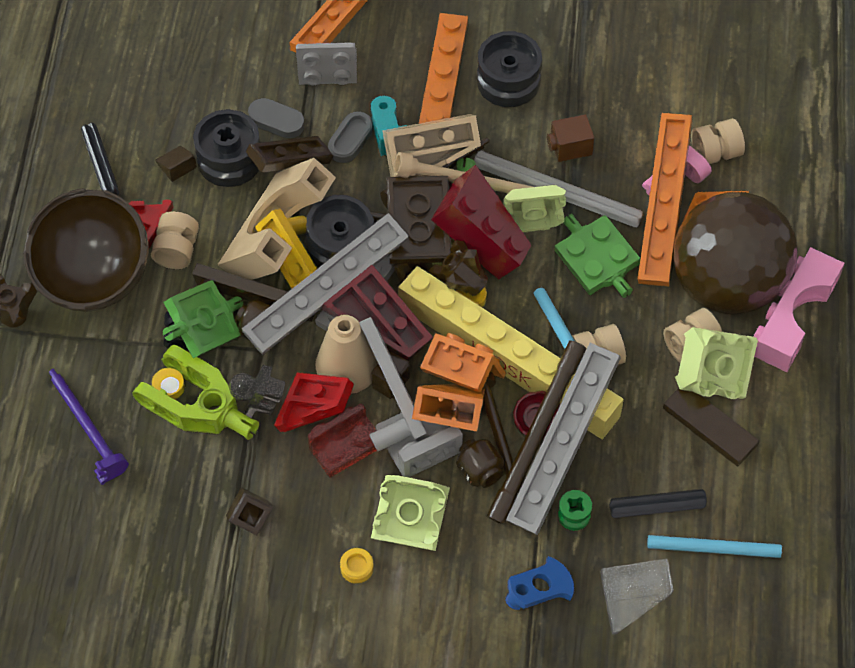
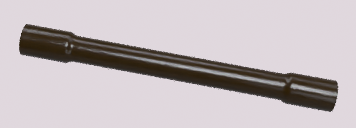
[486,340,587,525]

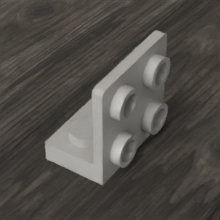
[296,43,357,85]
[376,413,462,478]

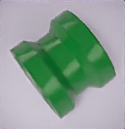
[558,490,592,531]

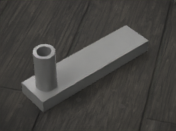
[359,317,429,452]

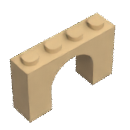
[218,158,336,280]

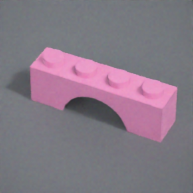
[753,247,844,372]

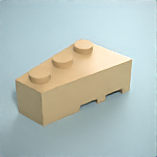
[382,114,481,177]

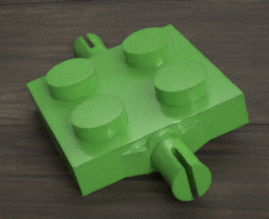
[555,214,640,298]
[163,280,243,358]

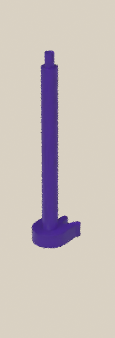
[49,369,129,485]

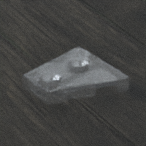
[600,559,674,635]

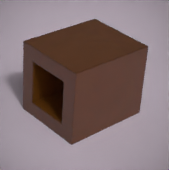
[547,114,594,162]

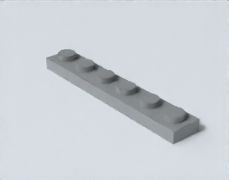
[242,213,409,355]
[506,343,621,535]

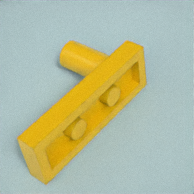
[255,208,317,289]

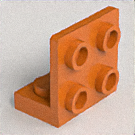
[420,333,506,393]

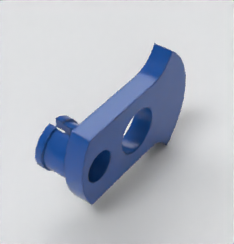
[506,556,574,610]

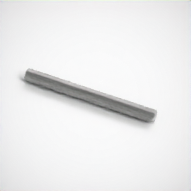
[474,151,643,227]

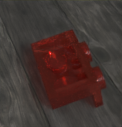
[308,403,377,478]

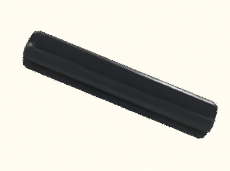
[81,123,119,196]
[609,489,707,518]

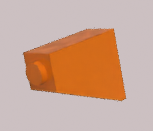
[412,384,484,431]

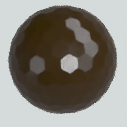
[23,188,149,312]
[673,192,798,314]

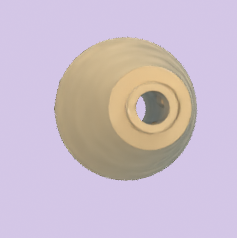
[315,315,378,394]

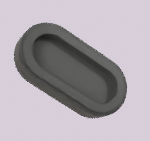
[248,98,305,138]
[328,112,373,163]

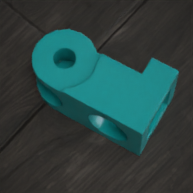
[371,96,407,156]

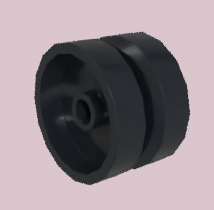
[477,31,542,107]
[193,109,260,187]
[305,195,374,268]

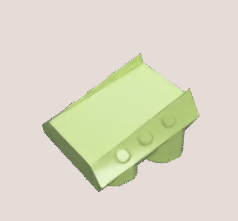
[503,185,566,232]
[675,327,758,399]
[371,475,450,551]

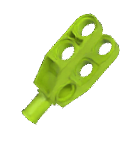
[132,345,259,440]

